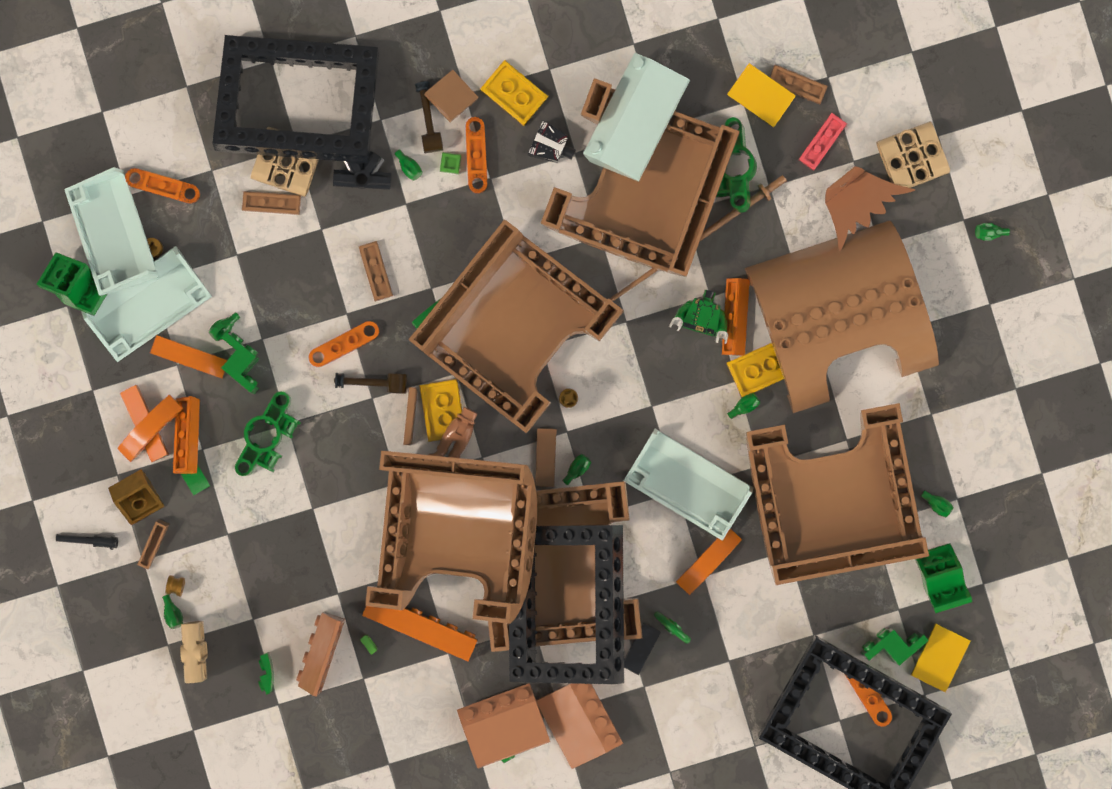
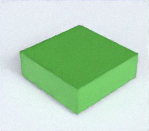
[440,152,461,174]
[360,634,378,655]

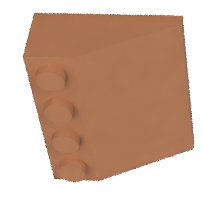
[296,612,345,696]
[457,683,551,768]
[536,683,623,769]

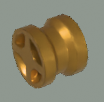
[147,238,163,258]
[559,389,578,408]
[165,575,185,597]

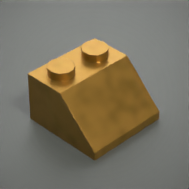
[108,469,164,525]

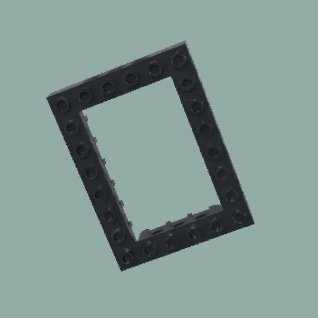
[212,35,379,163]
[509,525,624,684]
[758,635,952,789]

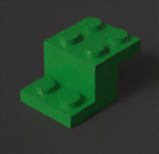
[37,252,107,316]
[221,332,260,394]
[915,543,972,613]
[860,627,929,666]

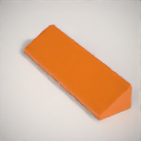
[722,278,750,356]
[120,385,169,463]
[173,396,200,474]

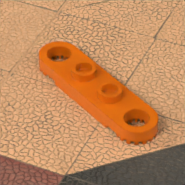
[465,117,488,194]
[125,168,200,204]
[309,321,379,367]
[845,675,892,727]

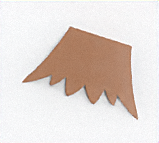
[825,166,915,251]

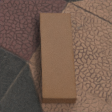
[770,65,828,105]
[242,191,301,215]
[358,241,393,302]
[403,387,418,446]
[535,429,557,487]

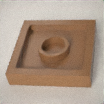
[424,70,479,123]

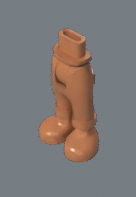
[428,407,477,458]

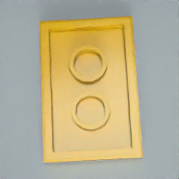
[480,60,548,126]
[727,63,796,127]
[726,343,784,398]
[419,379,462,442]
[910,623,970,693]

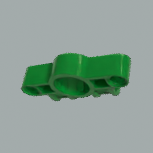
[716,117,757,213]
[235,391,301,476]

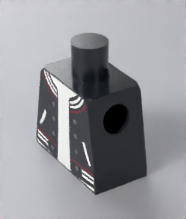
[528,120,576,163]

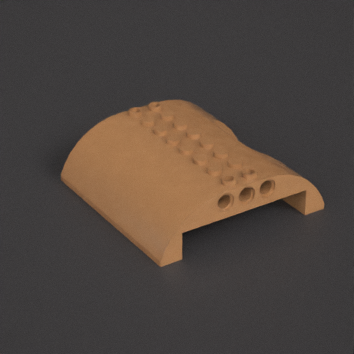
[541,78,740,277]
[409,219,624,433]
[745,220,939,413]
[746,403,929,585]
[365,451,537,624]
[488,481,642,652]

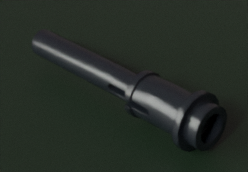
[56,534,118,550]

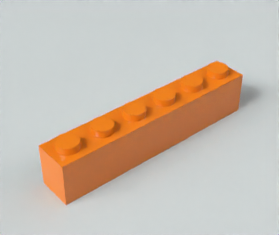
[362,606,478,661]

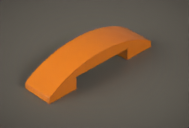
[150,335,227,379]
[117,395,183,462]
[676,528,742,595]

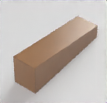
[137,519,170,569]

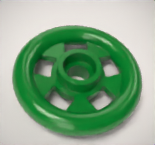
[654,611,691,644]

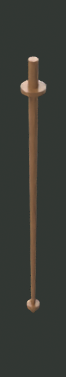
[610,175,787,302]

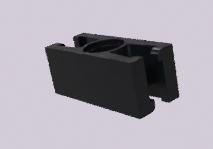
[624,623,661,675]

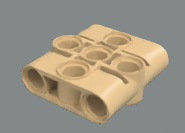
[876,121,950,188]
[251,127,319,197]
[180,621,208,683]

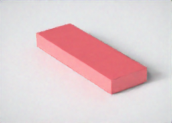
[798,113,847,171]

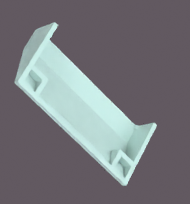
[583,53,690,182]
[64,167,159,296]
[81,246,212,362]
[624,429,753,540]

